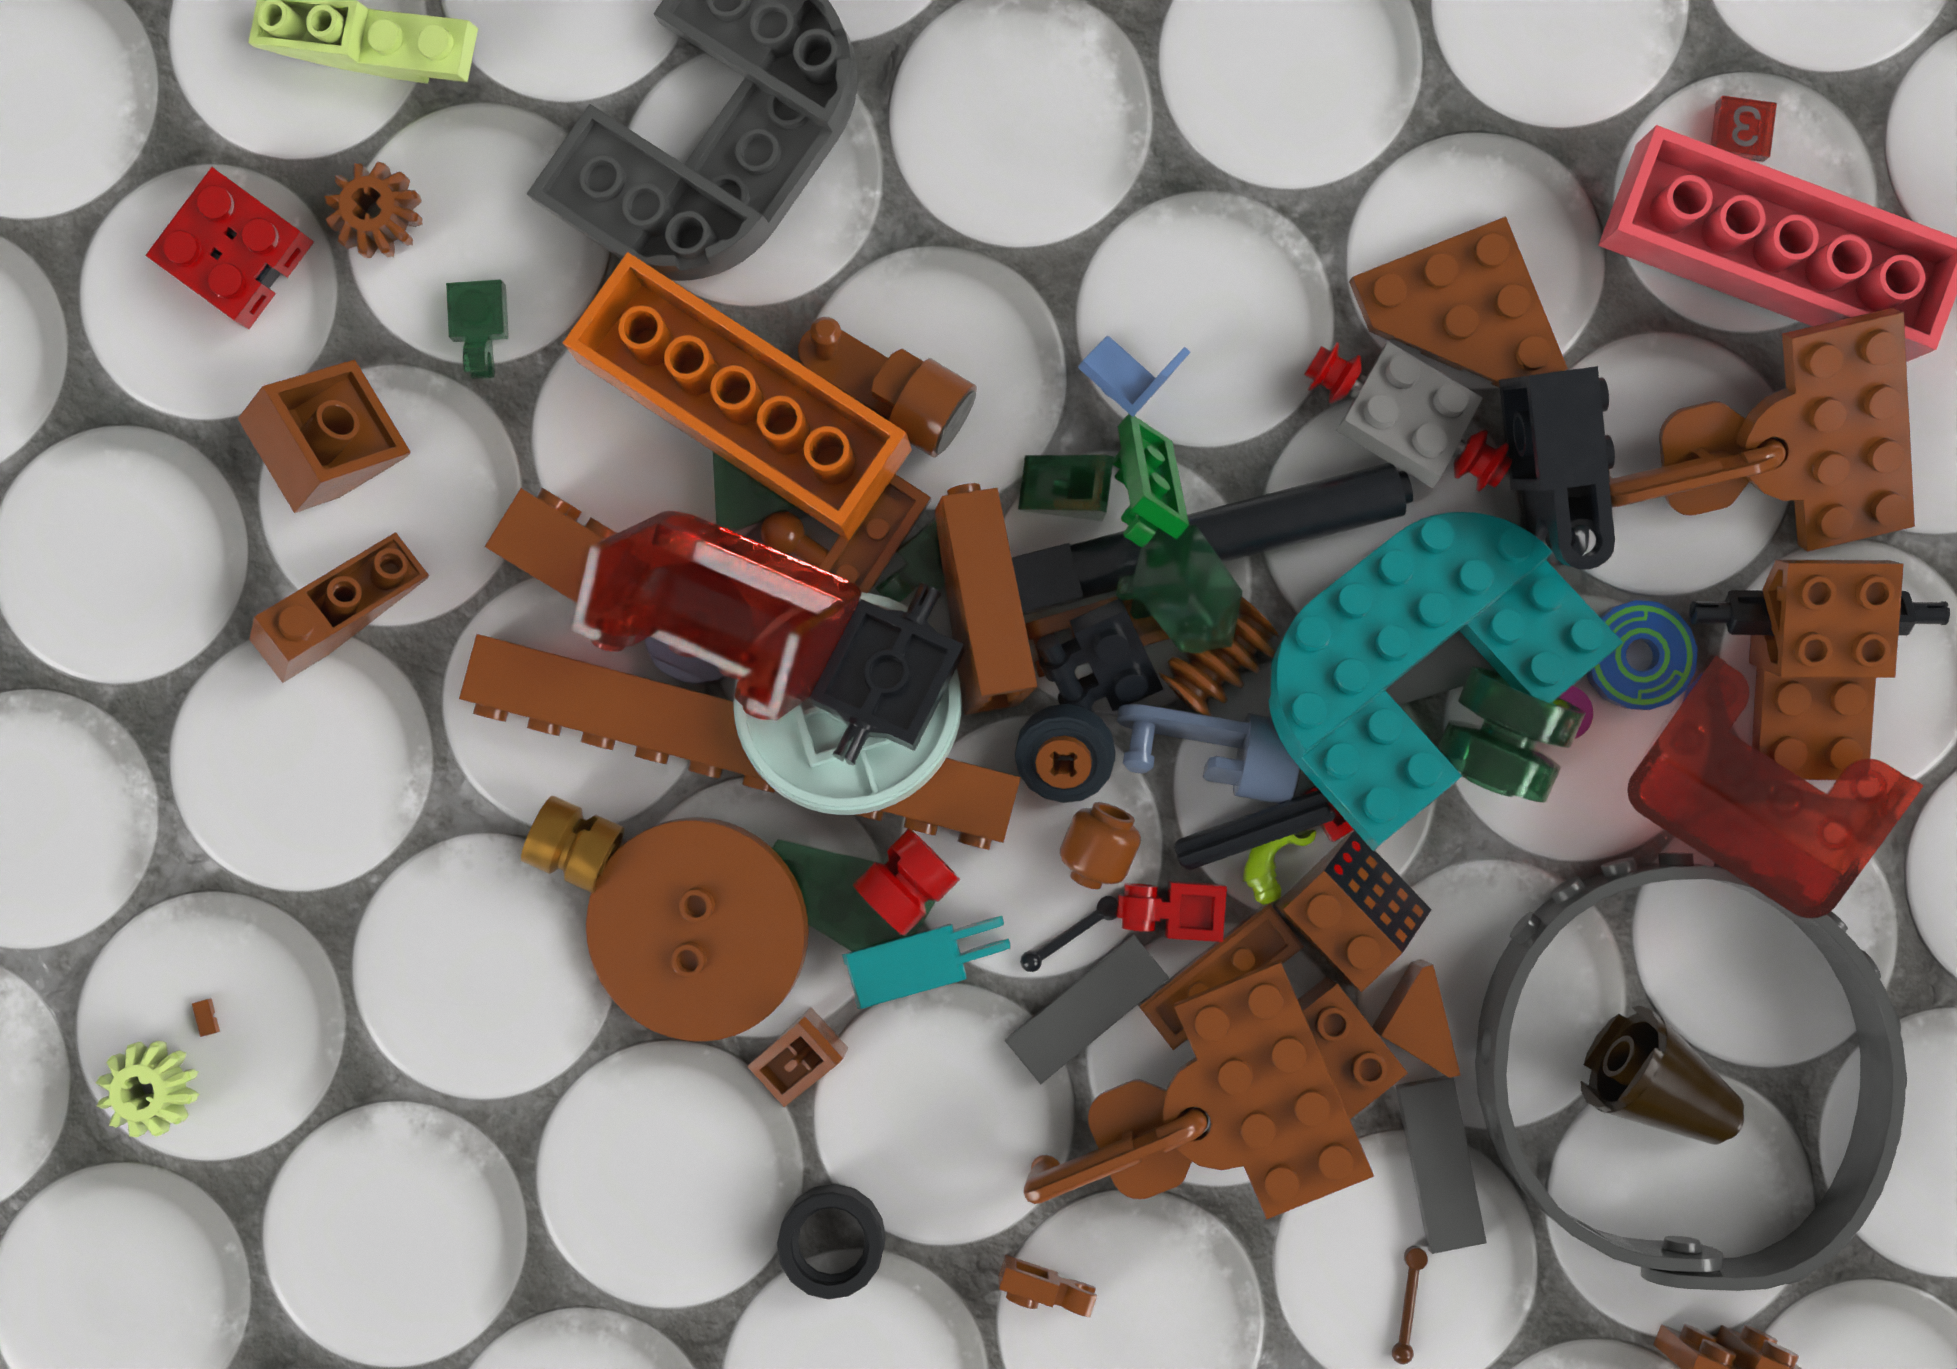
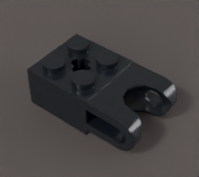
[1499,366,1615,570]

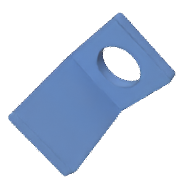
[1078,336,1191,417]

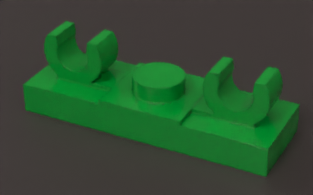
[1112,413,1189,547]

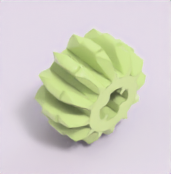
[95,1040,200,1137]

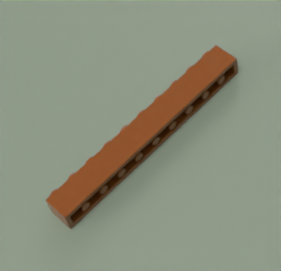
[459,634,1021,850]

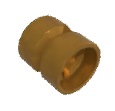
[521,796,625,893]

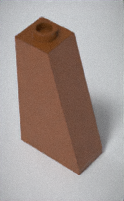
[934,483,1038,715]

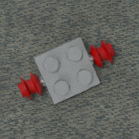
[1304,341,1513,492]

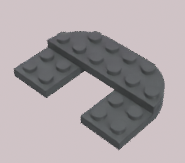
[527,0,858,281]

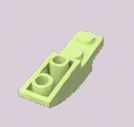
[248,0,478,84]

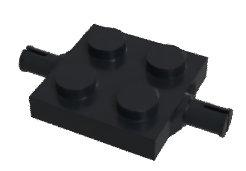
[809,583,965,765]

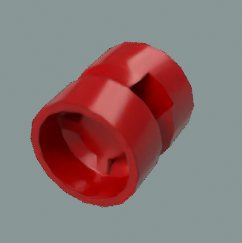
[853,828,961,936]

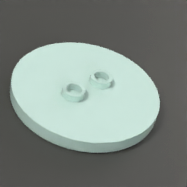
[733,592,962,815]

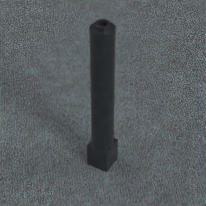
[1012,463,1413,616]

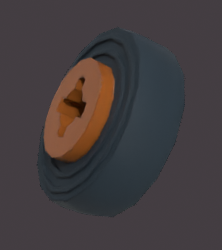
[1014,704,1116,803]

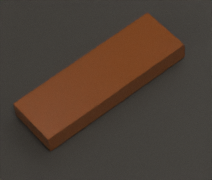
[1138,903,1304,1050]

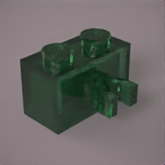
[1116,525,1243,653]

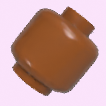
[1059,802,1141,889]

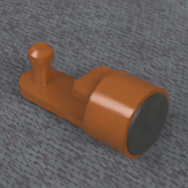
[798,317,977,458]

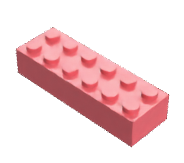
[1598,125,1957,362]

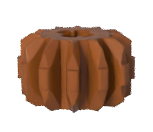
[325,162,423,258]

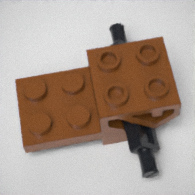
[1689,560,1950,780]

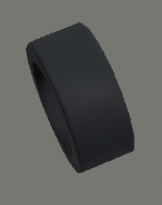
[777,1184,886,1300]

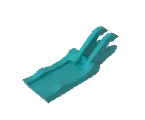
[842,916,1011,1009]

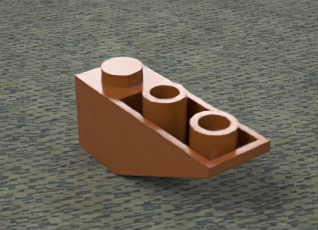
[249,532,429,683]

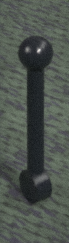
[1020,896,1118,972]

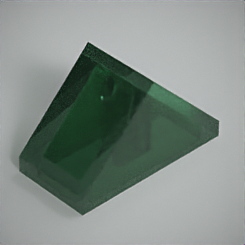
[1018,454,1114,521]

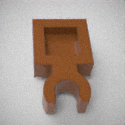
[998,1255,1097,1318]

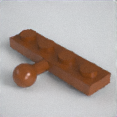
[761,474,932,607]

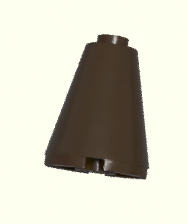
[1581,1006,1744,1145]

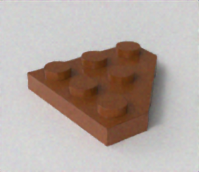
[1349,216,1568,388]

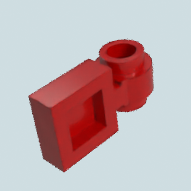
[1117,881,1227,942]

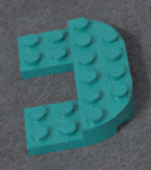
[1268,512,1623,851]

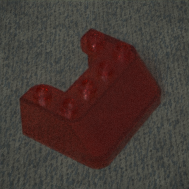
[571,511,862,721]
[1627,654,1924,919]

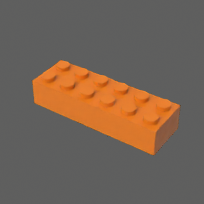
[563,252,912,541]

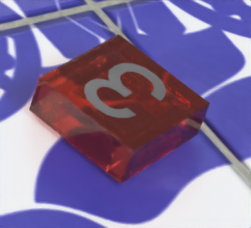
[1711,96,1777,162]

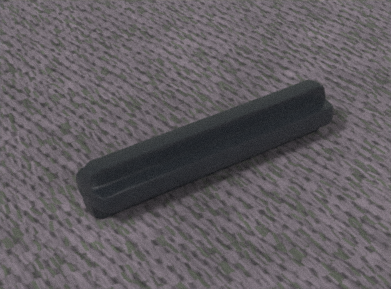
[1175,790,1336,870]

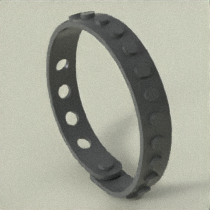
[1475,853,1907,1291]

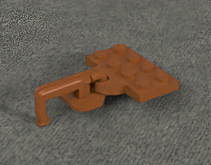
[1609,308,1915,552]
[1023,959,1374,1219]

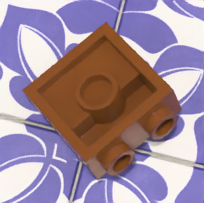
[1653,1324,1802,1369]

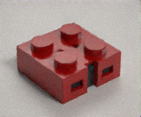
[145,167,314,329]

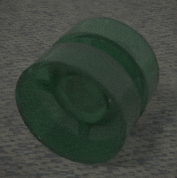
[1437,666,1586,803]

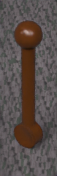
[1392,1246,1428,1364]

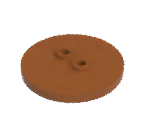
[586,817,809,1041]

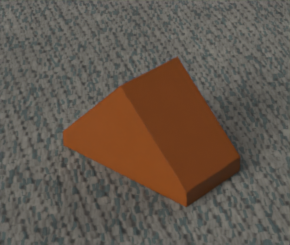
[1372,959,1460,1078]
[747,1007,848,1107]

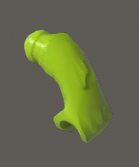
[1242,830,1317,905]

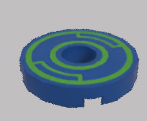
[1586,600,1698,710]

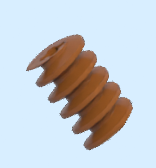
[1158,595,1279,716]

